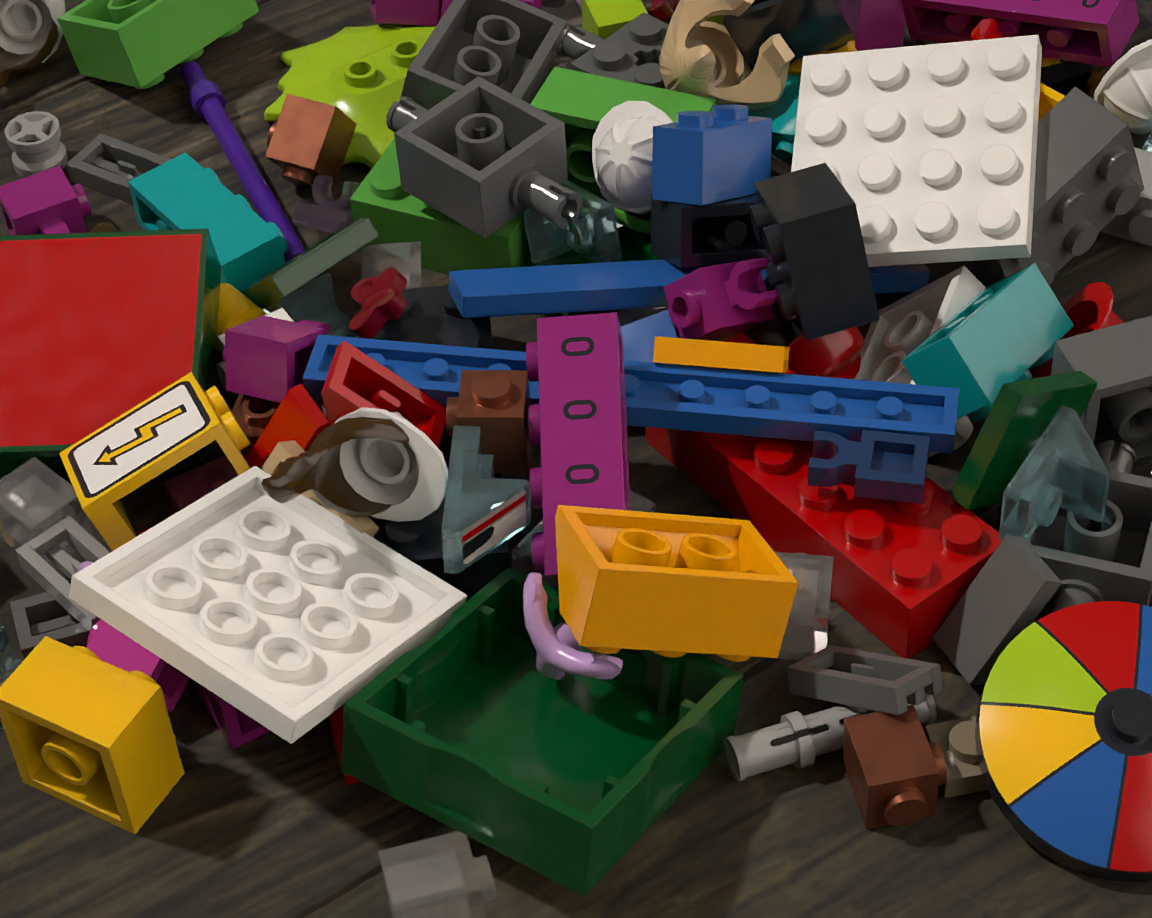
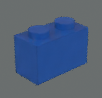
[652,105,772,206]

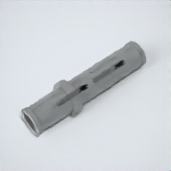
[723,694,937,782]

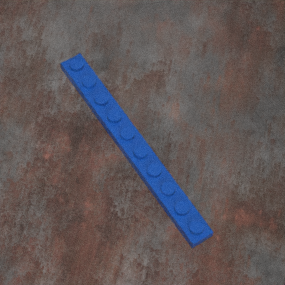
[302,335,959,454]

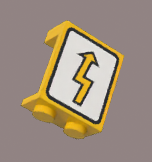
[59,372,251,551]

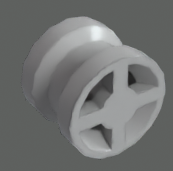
[5,111,68,178]

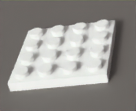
[791,35,1042,267]
[69,466,467,744]

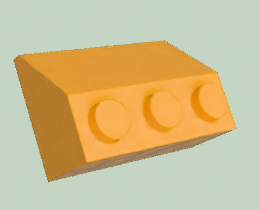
[555,505,798,662]

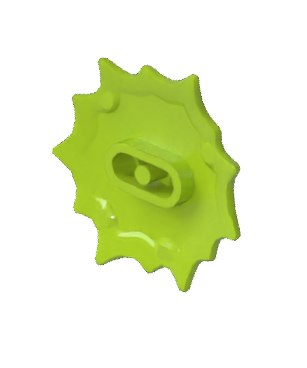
[264,23,436,169]

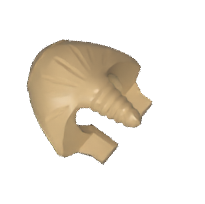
[660,0,795,112]

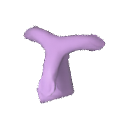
[523,572,623,680]

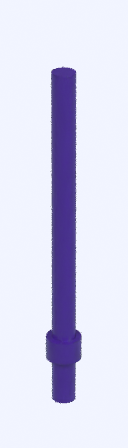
[180,61,305,262]

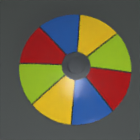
[975,601,1152,882]

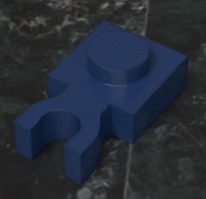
[808,430,930,504]

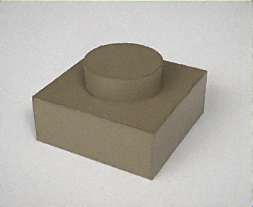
[924,716,988,798]

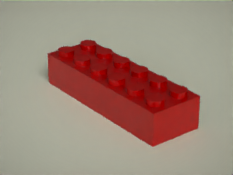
[645,331,1005,659]

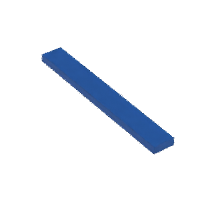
[448,259,930,319]

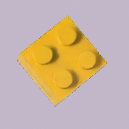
[0,636,184,834]

